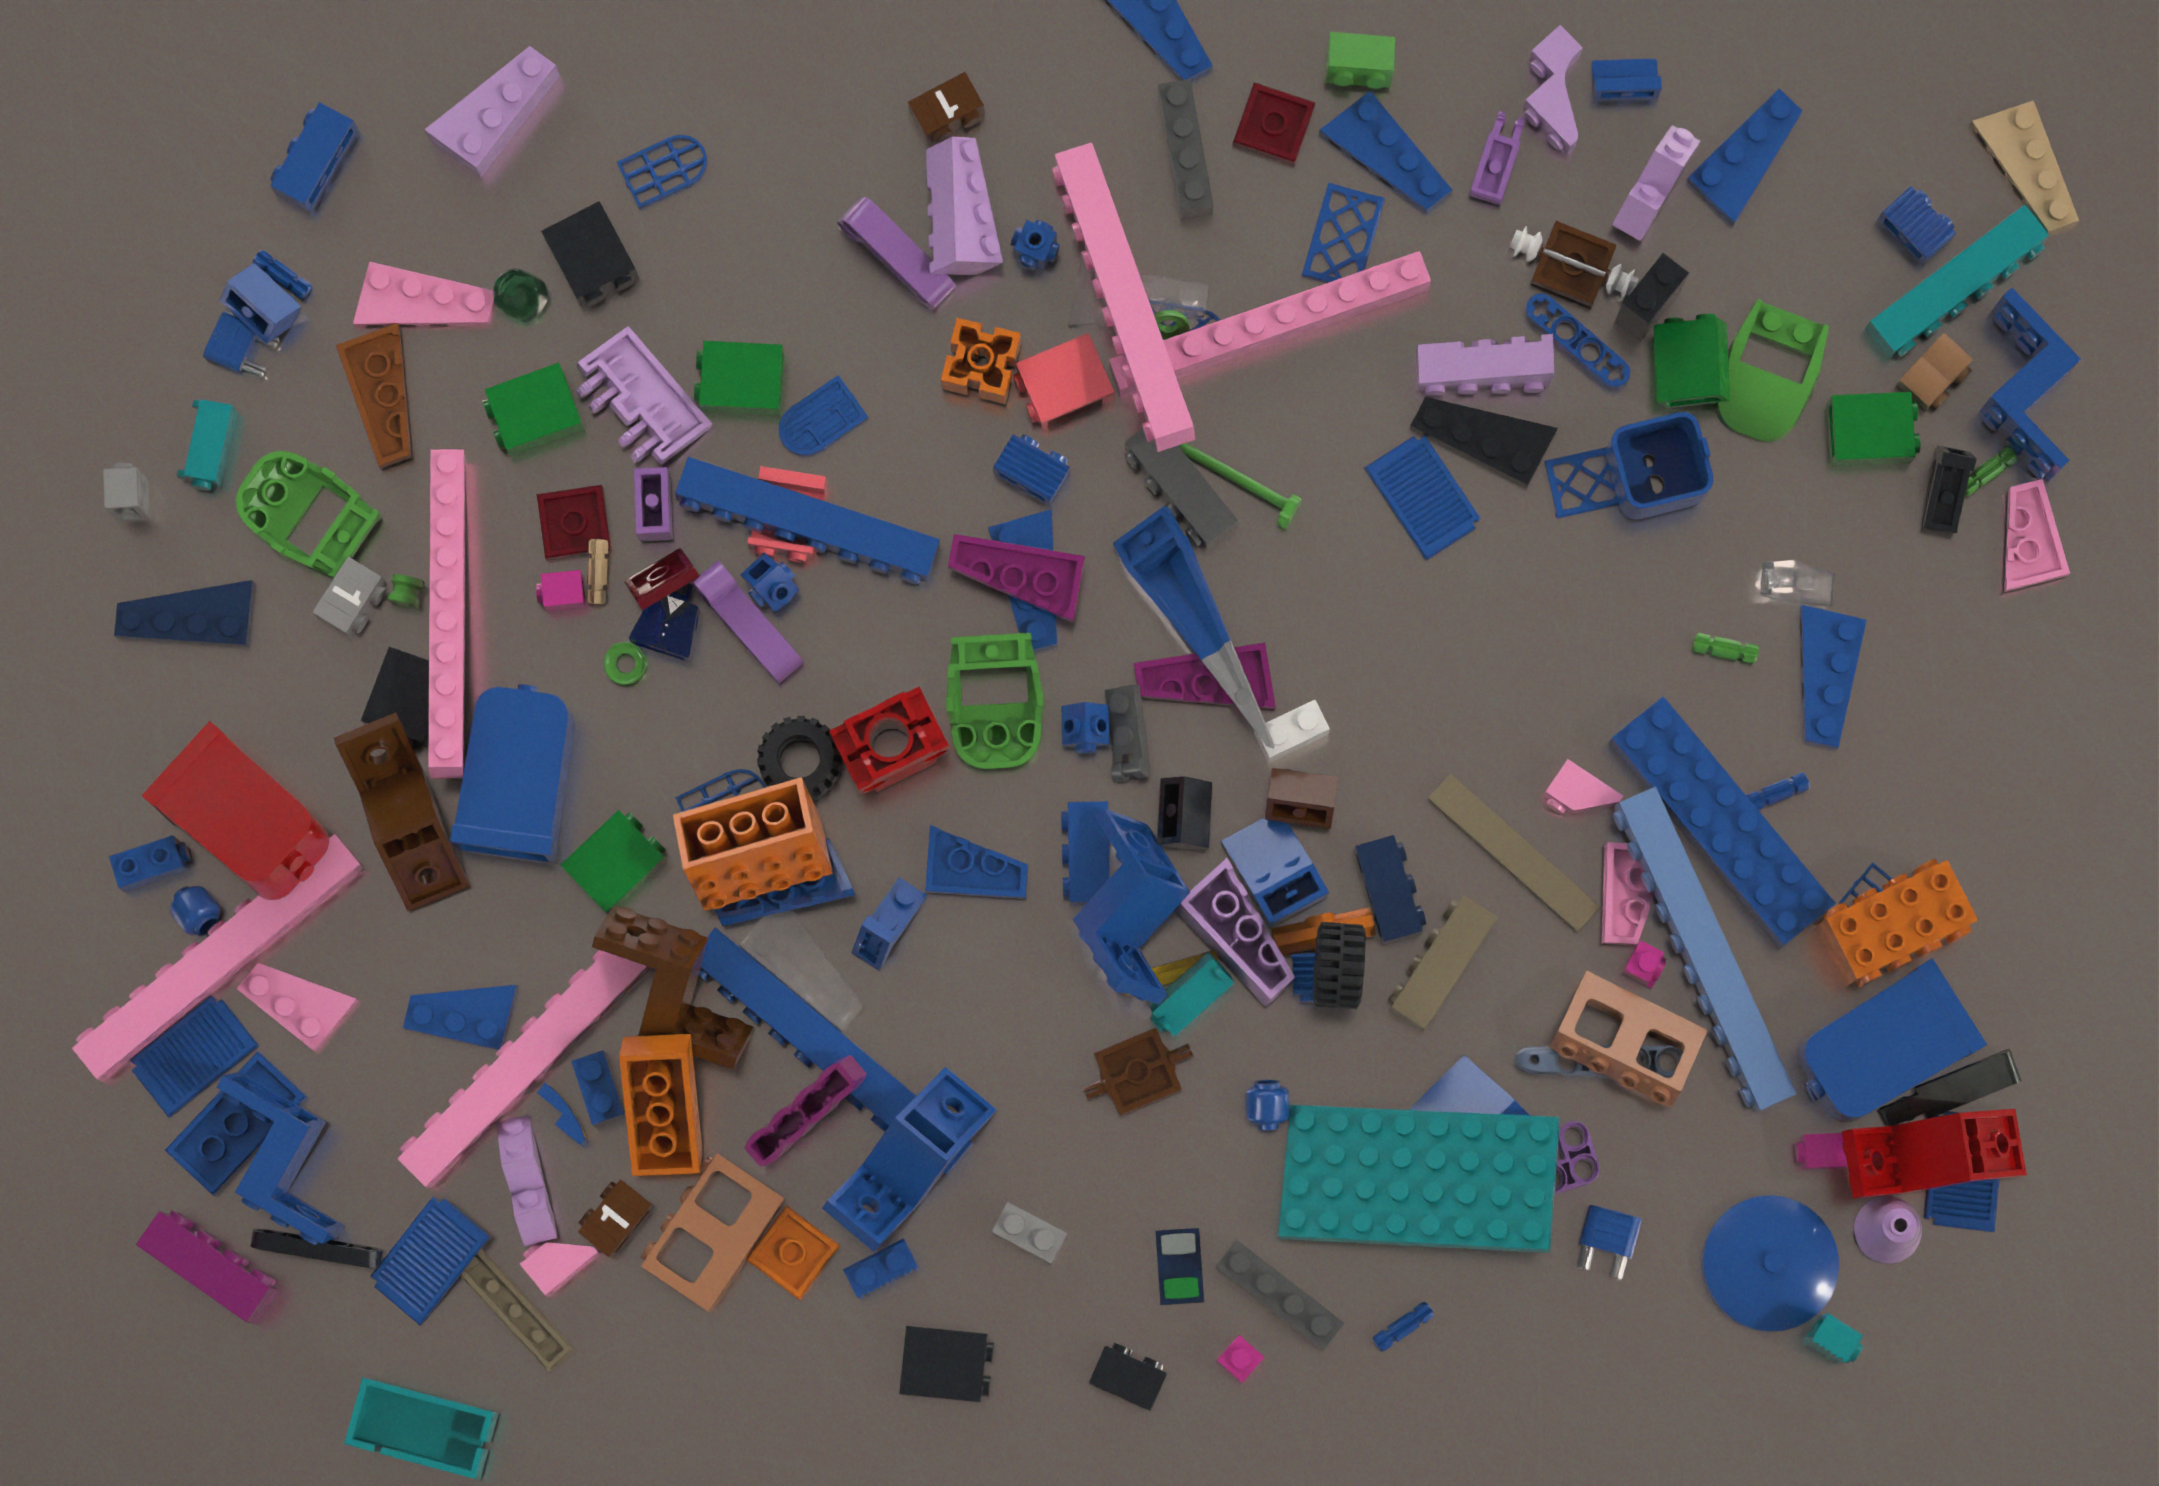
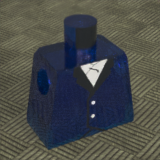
[629,583,700,664]

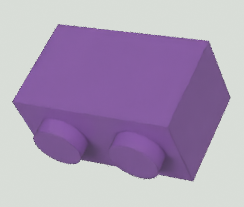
[634,467,673,541]

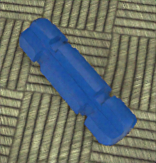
[252,250,312,299]
[1746,772,1810,810]
[1372,1302,1434,1352]

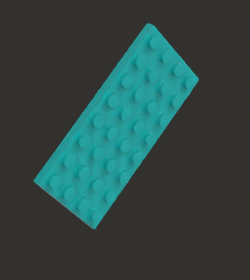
[1278,1105,1560,1253]

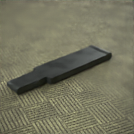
[1880,1049,2022,1126]

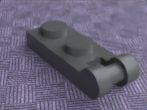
[1105,685,1150,782]

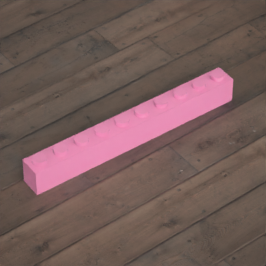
[1051,142,1196,452]
[1109,251,1431,398]
[428,449,465,779]
[72,834,365,1082]
[397,950,652,1189]

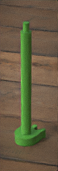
[1178,443,1302,529]

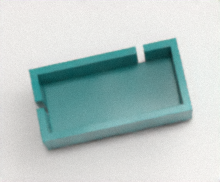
[344,1377,499,1479]

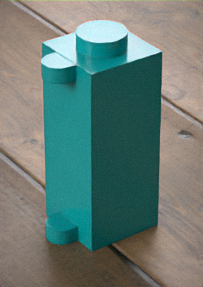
[176,399,238,491]
[1149,951,1234,1036]

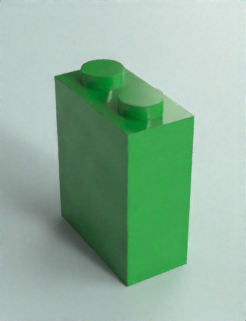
[1654,314,1730,408]
[694,340,785,416]
[482,362,584,457]
[1827,392,1921,467]
[560,810,667,915]

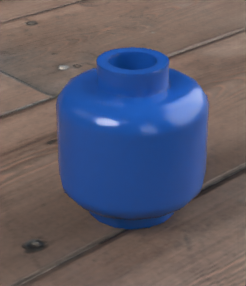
[170,886,220,936]
[1245,1079,1290,1130]

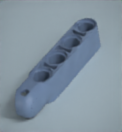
[1516,1045,1682,1078]

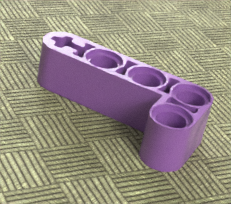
[836,197,956,310]
[692,560,804,684]
[1555,1121,1600,1195]

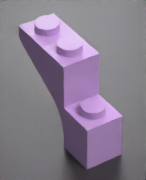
[1523,25,1583,155]
[1612,125,1700,241]
[496,1115,557,1247]

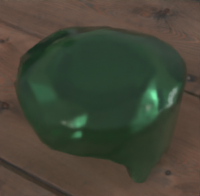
[493,268,548,323]

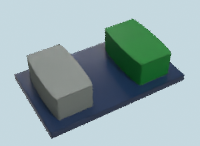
[1155,1228,1204,1305]

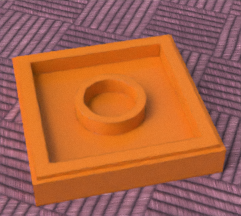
[746,1205,841,1300]

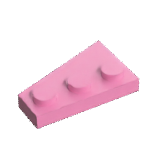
[2004,479,2070,592]
[1601,842,1654,945]
[237,963,358,1052]

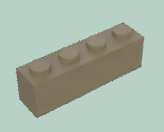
[1388,895,1497,1032]

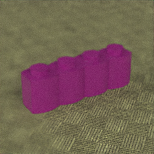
[744,1055,867,1167]

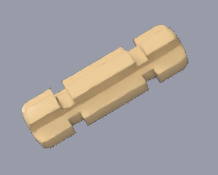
[586,539,608,604]

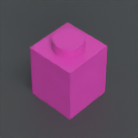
[536,570,587,612]
[1795,1133,1847,1170]
[1216,1335,1265,1384]

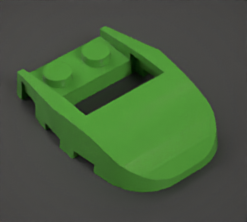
[1714,299,1829,442]
[236,451,381,578]
[946,633,1044,769]

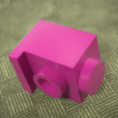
[1621,940,1667,989]

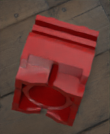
[829,686,950,794]

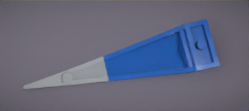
[1112,506,1274,749]

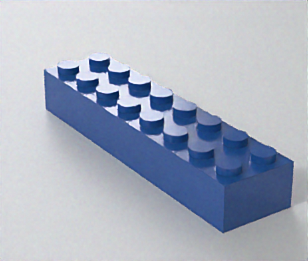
[1608,696,1836,949]

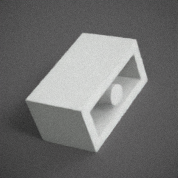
[1254,700,1330,764]

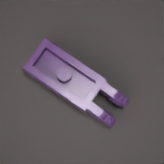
[1469,111,1526,205]

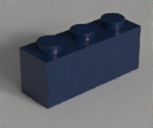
[1354,835,1426,946]

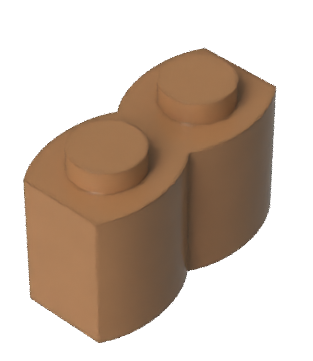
[1897,333,1973,411]

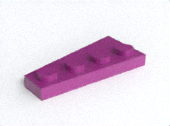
[948,534,1085,623]
[1134,642,1276,709]

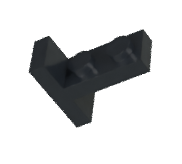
[1923,445,1977,533]

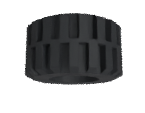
[757,716,843,800]
[1313,922,1366,1009]

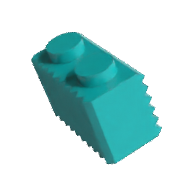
[1803,1313,1864,1364]

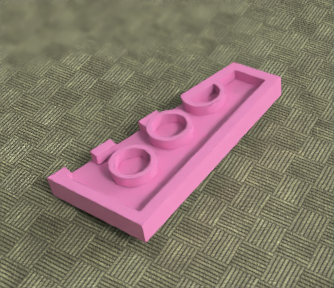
[353,262,498,327]

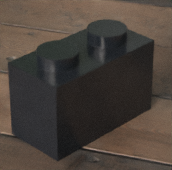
[1157,776,1212,850]
[1089,1343,1167,1411]

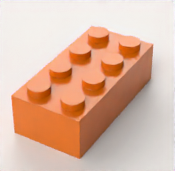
[619,1034,703,1176]

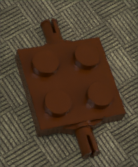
[1082,1028,1193,1116]

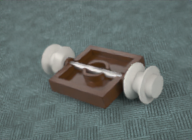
[1509,221,1639,307]

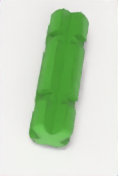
[1965,447,2018,496]
[1693,633,1759,663]

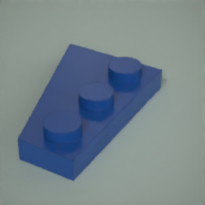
[925,825,1028,899]
[403,985,518,1050]

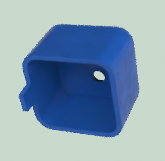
[1606,412,1714,519]

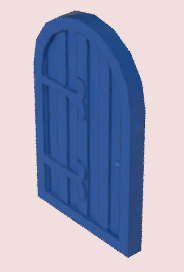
[779,375,869,456]

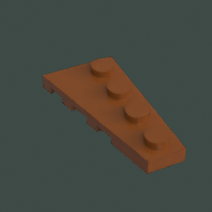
[336,323,412,469]

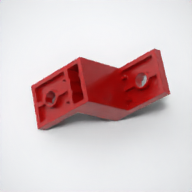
[1842,1109,2027,1199]

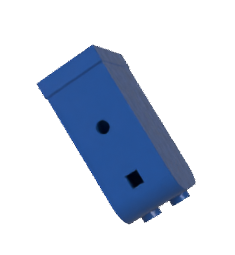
[450,684,575,864]
[1797,958,1987,1122]

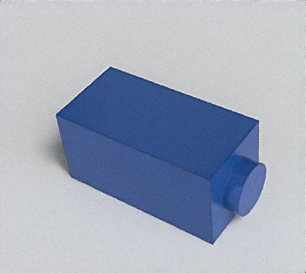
[109,835,191,892]

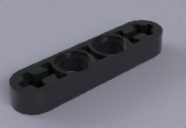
[250,1229,382,1268]

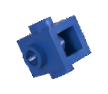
[1010,220,1060,271]
[740,552,799,612]
[1061,702,1109,753]

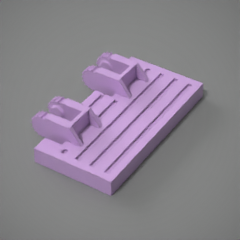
[576,326,712,465]

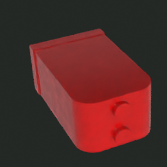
[141,721,329,900]

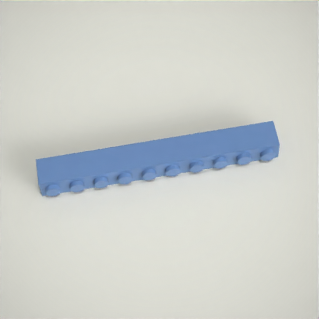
[1613,786,1797,1112]

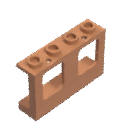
[1549,970,1708,1108]
[640,1153,786,1313]

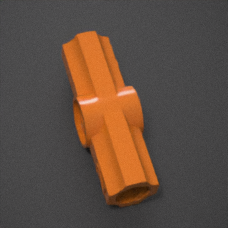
[1271,907,1376,957]

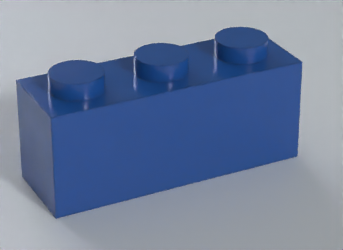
[270,102,358,212]
[1061,801,1110,906]

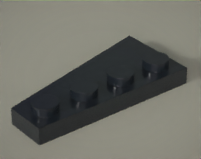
[1410,397,1558,488]

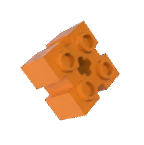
[940,318,1022,404]

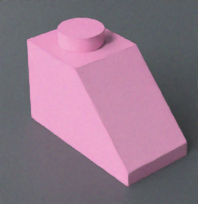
[1543,759,1623,815]
[520,1242,601,1297]

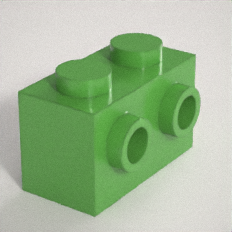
[1325,32,1395,89]

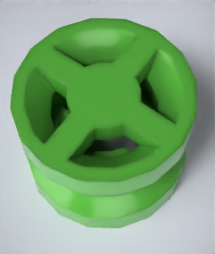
[387,574,425,609]

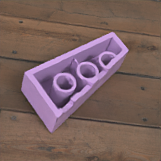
[424,46,560,177]
[926,137,1003,275]

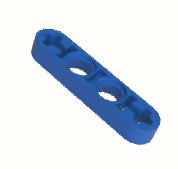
[1525,293,1631,390]

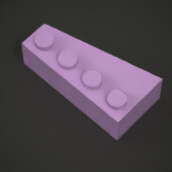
[1416,334,1554,395]
[1175,858,1295,1007]

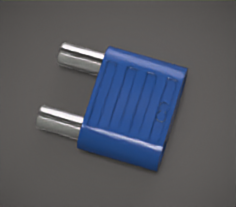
[203,310,279,377]
[1578,1205,1642,1279]

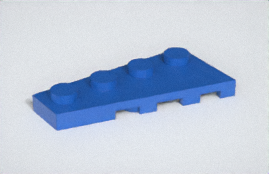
[988,509,1057,652]

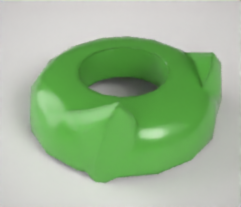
[1154,310,1190,340]
[604,642,647,685]

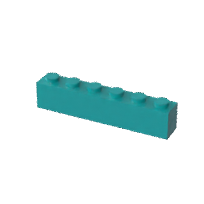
[1865,205,2049,359]

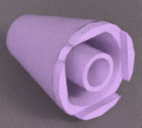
[1854,1196,1922,1264]

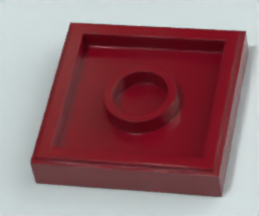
[1233,82,1316,166]
[536,485,612,561]
[624,548,699,611]

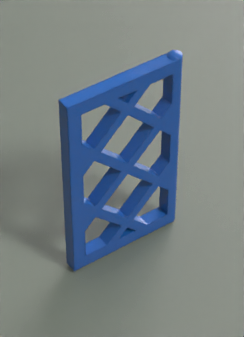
[1302,183,1385,283]
[1544,447,1655,518]

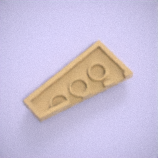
[1970,100,2079,234]

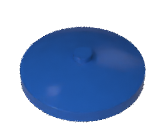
[1702,1195,1839,1332]

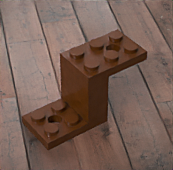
[333,713,470,911]
[592,905,754,1069]

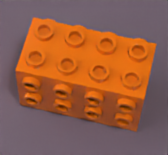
[673,777,833,911]
[1815,858,1978,987]

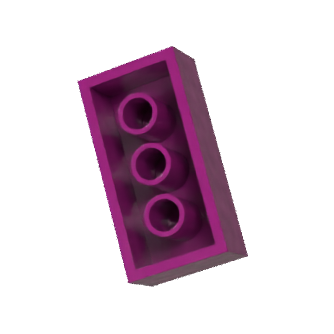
[135,1210,281,1325]

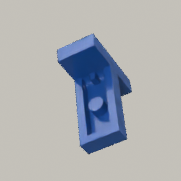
[851,877,927,971]

